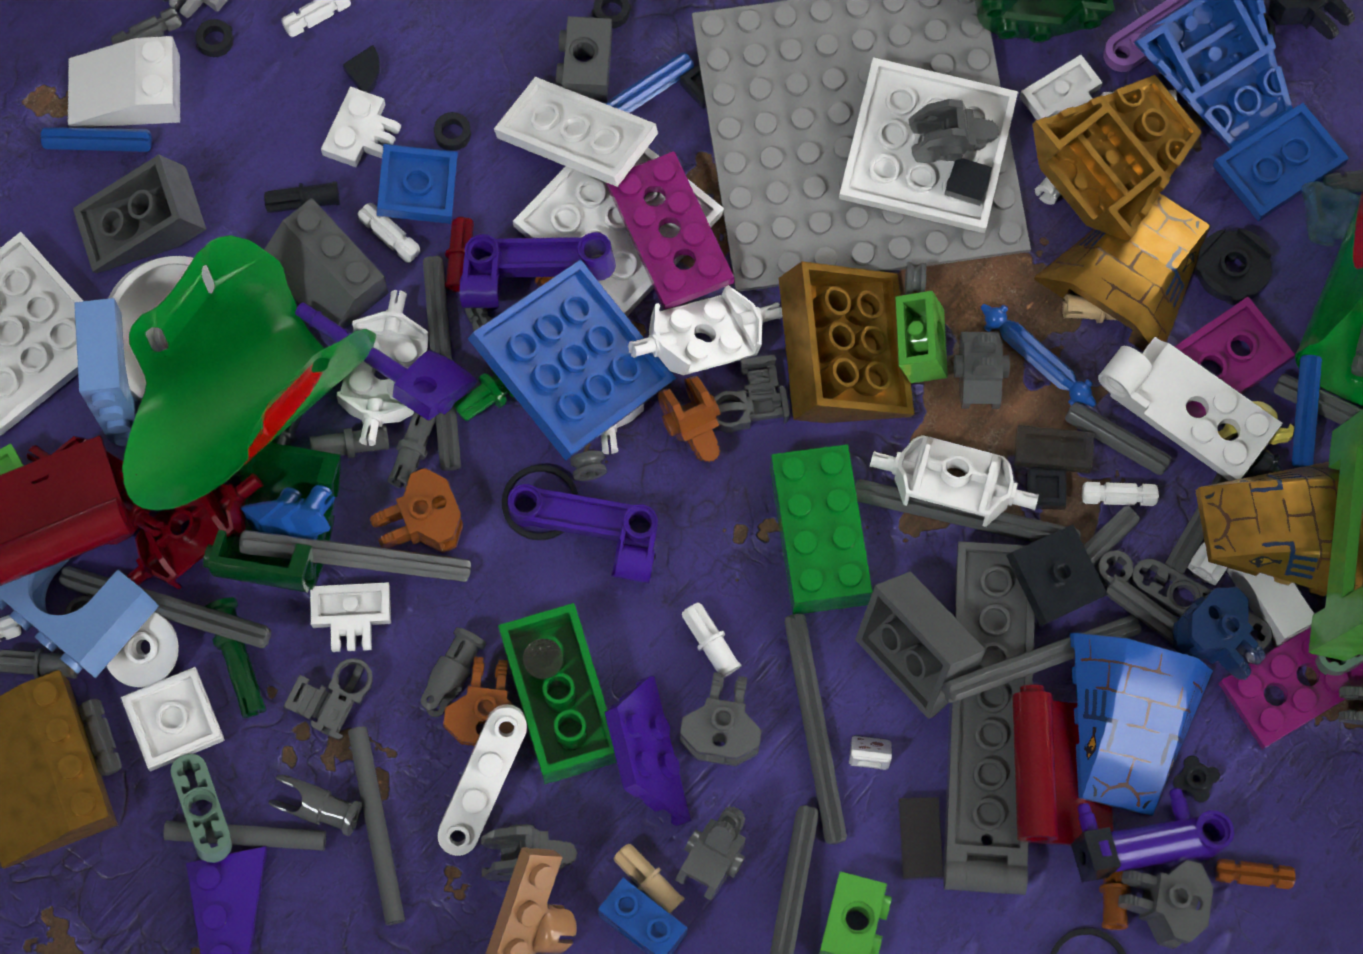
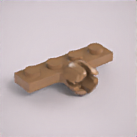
[486,848,577,954]

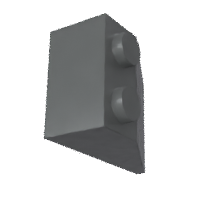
[73,155,207,273]

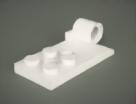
[1098,337,1283,481]

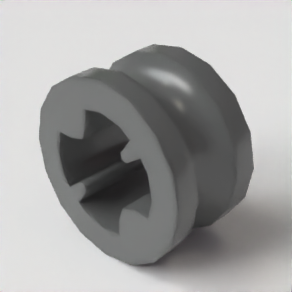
[905,262,926,295]
[570,450,607,481]
[1096,550,1134,587]

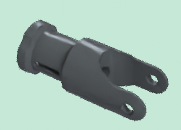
[421,627,487,717]
[268,775,362,836]

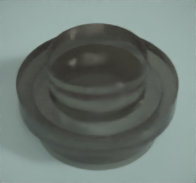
[523,639,563,679]

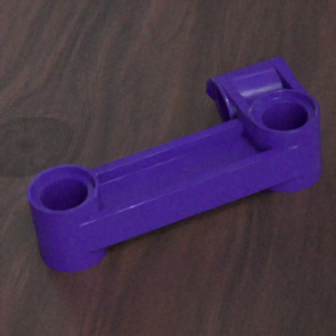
[460,232,616,308]
[508,484,658,583]

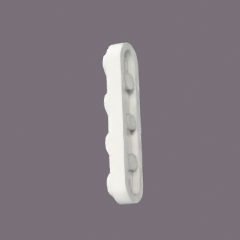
[438,704,527,856]

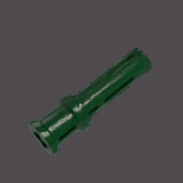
[204,597,267,718]

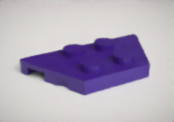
[604,676,691,826]

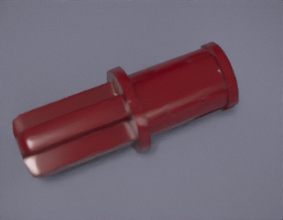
[445,216,474,292]

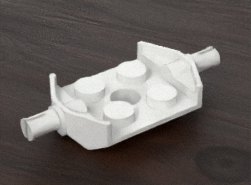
[628,286,782,375]
[337,290,429,446]
[870,435,1039,527]

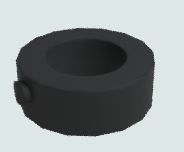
[592,0,631,28]
[195,19,233,57]
[434,112,471,151]

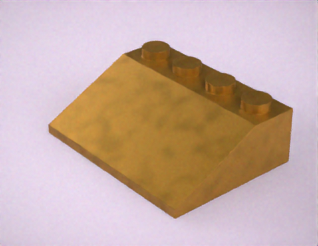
[779,261,914,423]
[0,670,118,869]

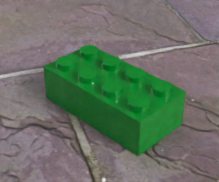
[770,444,873,614]
[498,603,617,784]

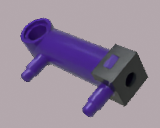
[1071,788,1235,883]

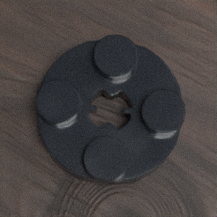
[1194,229,1272,306]

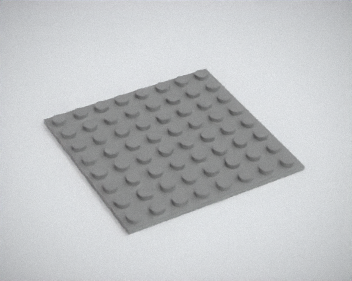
[692,0,1031,292]

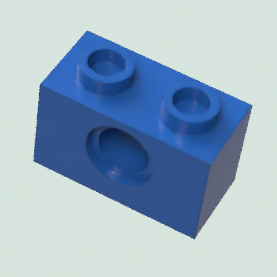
[598,878,687,954]

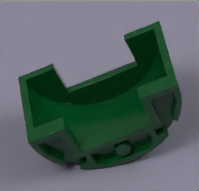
[975,0,1115,43]
[203,442,341,593]

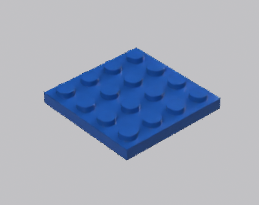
[468,260,676,461]

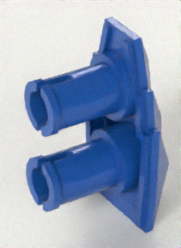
[240,485,335,539]

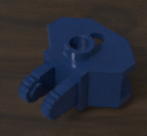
[1173,587,1266,681]

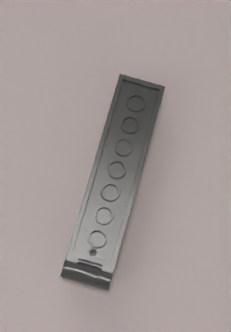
[943,541,1035,895]

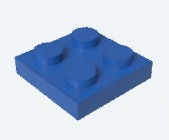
[376,144,458,224]

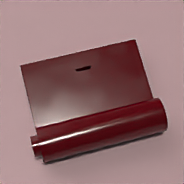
[0,435,132,586]
[1012,685,1113,846]

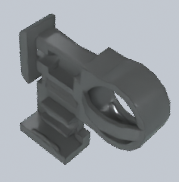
[714,355,790,433]
[283,658,373,740]

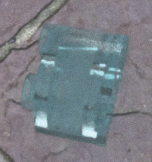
[1302,182,1361,246]

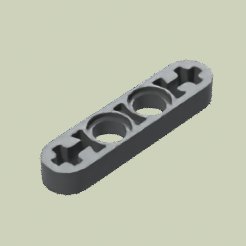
[1130,559,1272,650]

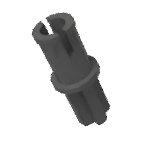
[0,648,78,679]

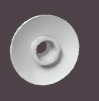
[107,612,179,687]

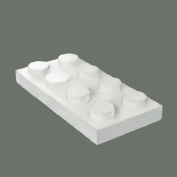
[494,77,658,187]

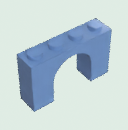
[74,298,141,446]
[0,559,159,678]

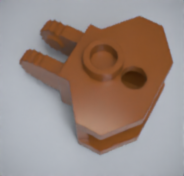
[657,376,721,463]
[370,468,464,553]
[443,657,514,746]

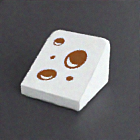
[849,736,892,770]

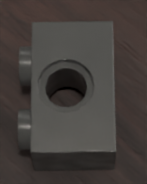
[556,16,612,102]

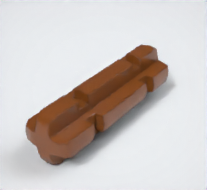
[1214,859,1295,889]

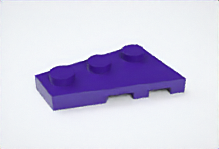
[186,846,268,954]

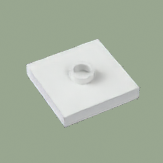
[121,667,225,772]

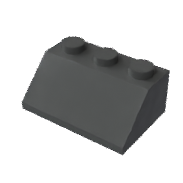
[264,198,389,339]
[855,571,986,719]

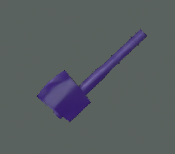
[295,302,478,421]

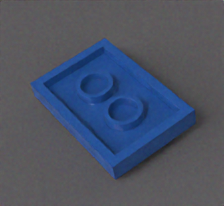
[1213,103,1349,222]

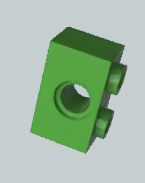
[895,291,948,384]
[819,871,892,954]

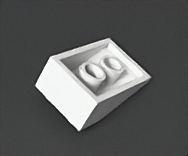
[68,36,180,128]

